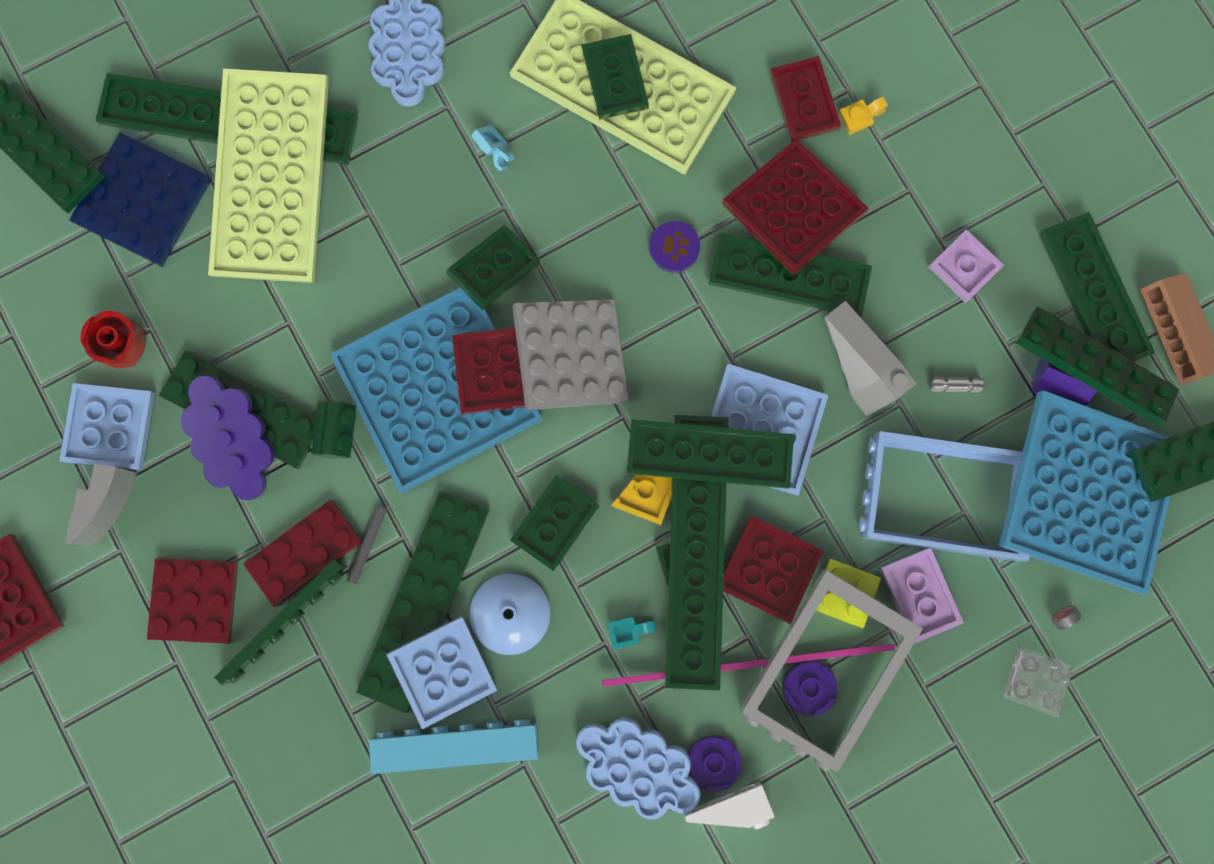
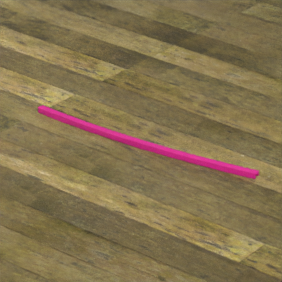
[601,643,896,687]

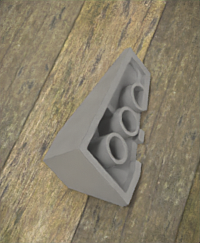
[824,301,916,417]

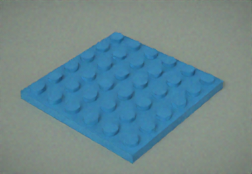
[330,288,543,494]
[999,391,1171,595]

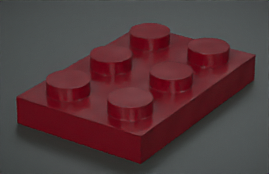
[769,56,841,142]

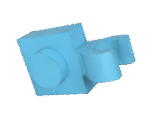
[471,125,515,171]

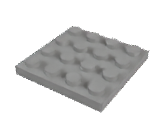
[512,300,629,410]

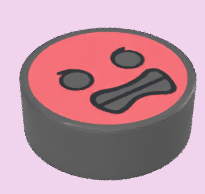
[1052,606,1081,630]

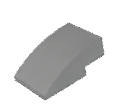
[65,463,137,546]

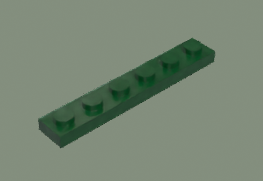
[214,559,347,685]

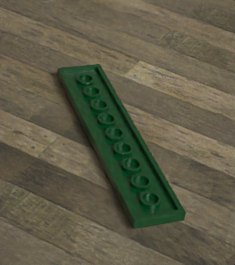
[95,73,359,165]
[664,415,729,691]

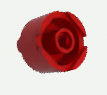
[80,310,146,369]

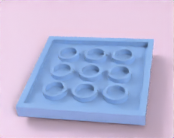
[711,364,828,496]

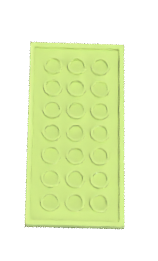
[510,0,736,175]
[208,69,329,283]

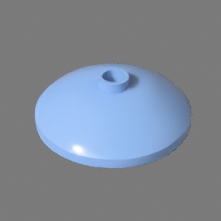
[470,573,550,655]

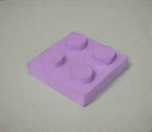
[929,229,1004,303]

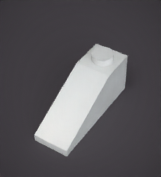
[683,781,775,829]

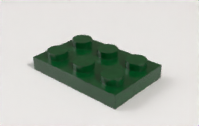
[581,34,649,120]
[447,224,540,310]
[510,475,600,571]

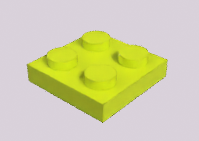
[816,559,881,629]

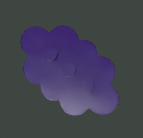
[180,375,275,501]

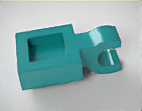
[607,617,657,650]

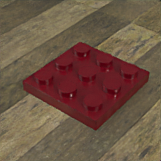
[452,328,525,415]
[723,515,824,624]
[147,558,238,644]

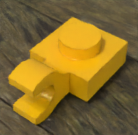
[839,97,888,135]

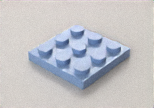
[59,383,155,471]
[386,616,497,729]

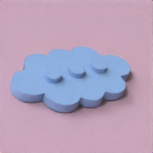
[368,0,445,107]
[576,717,700,820]

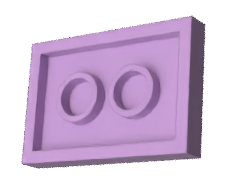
[879,548,964,644]

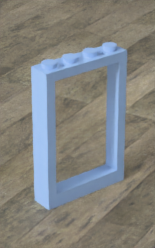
[859,431,1029,562]

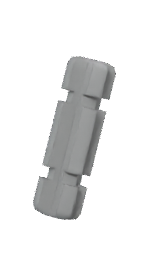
[930,377,984,393]

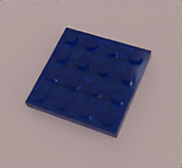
[69,132,212,267]

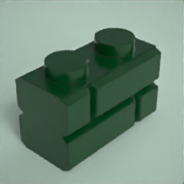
[311,401,357,458]

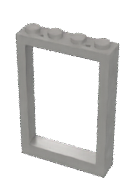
[740,569,923,773]

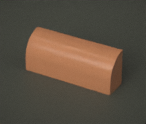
[1140,273,1214,386]

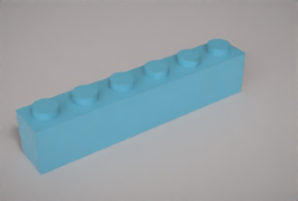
[369,719,539,774]

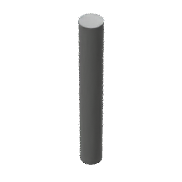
[347,506,387,584]

